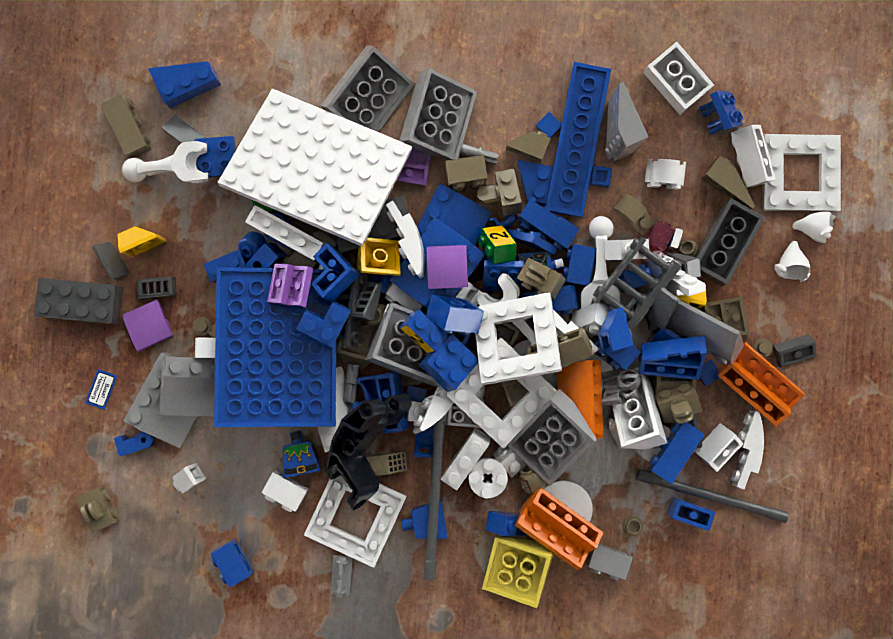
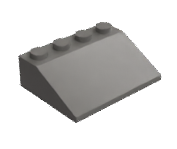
[320,46,415,132]
[399,68,477,160]
[605,82,648,163]
[667,300,744,365]
[366,302,461,388]
[123,352,198,448]
[159,356,215,416]
[507,389,597,485]

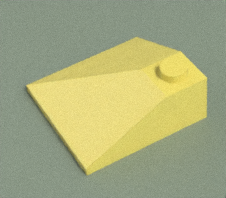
[482,536,554,608]

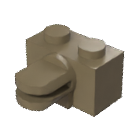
[477,169,522,216]
[517,258,566,300]
[655,382,703,424]
[76,486,119,533]

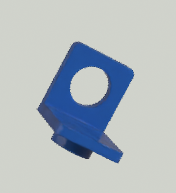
[414,425,433,458]

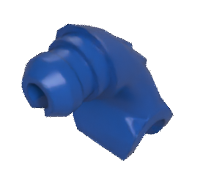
[488,214,518,229]

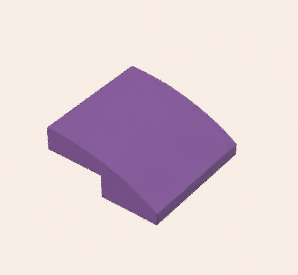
[397,150,431,185]
[427,245,468,289]
[267,264,313,307]
[122,300,174,352]

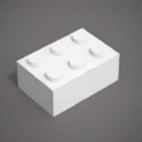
[643,42,714,115]

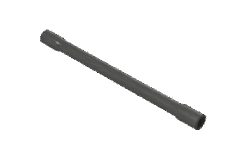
[424,421,445,580]
[636,469,789,523]

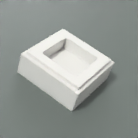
[667,228,683,250]

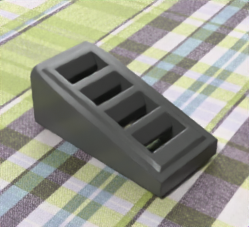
[665,252,701,278]
[137,276,177,299]
[351,282,382,321]

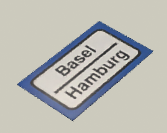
[85,369,117,410]

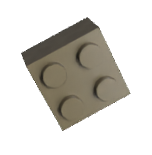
[445,155,487,192]

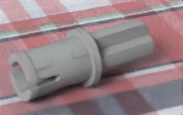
[460,143,498,164]
[344,364,360,403]

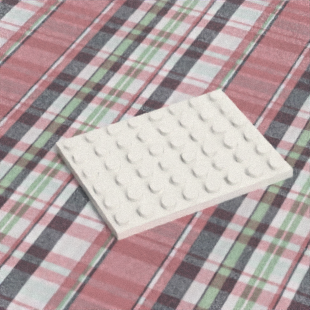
[218,89,412,246]

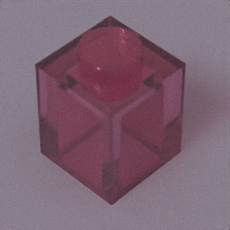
[647,221,675,252]

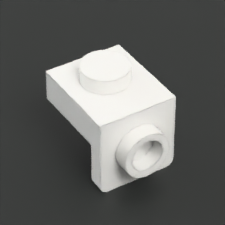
[493,445,526,477]

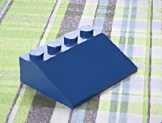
[417,184,492,245]
[388,217,485,310]

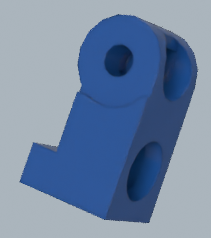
[114,432,156,457]

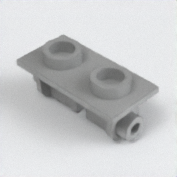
[331,555,353,598]

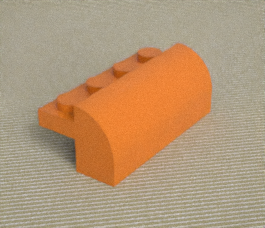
[717,342,805,427]
[557,360,604,439]
[515,487,604,570]

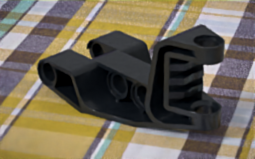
[325,393,412,510]

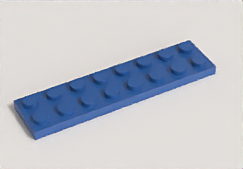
[546,62,611,218]

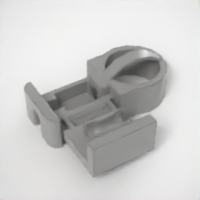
[601,369,641,406]

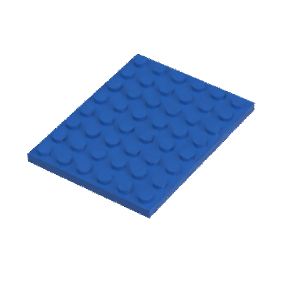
[214,267,336,427]

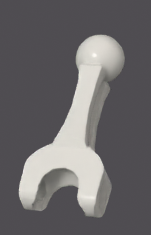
[122,141,209,184]
[581,216,620,310]
[476,273,536,345]

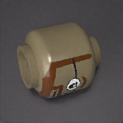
[518,466,546,494]

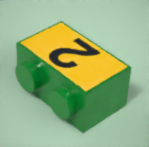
[478,225,517,264]

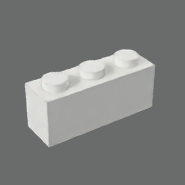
[731,125,776,188]
[441,427,491,490]

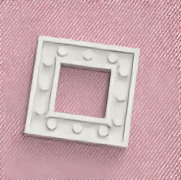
[762,134,841,212]
[475,292,562,385]
[446,337,557,449]
[304,475,407,568]

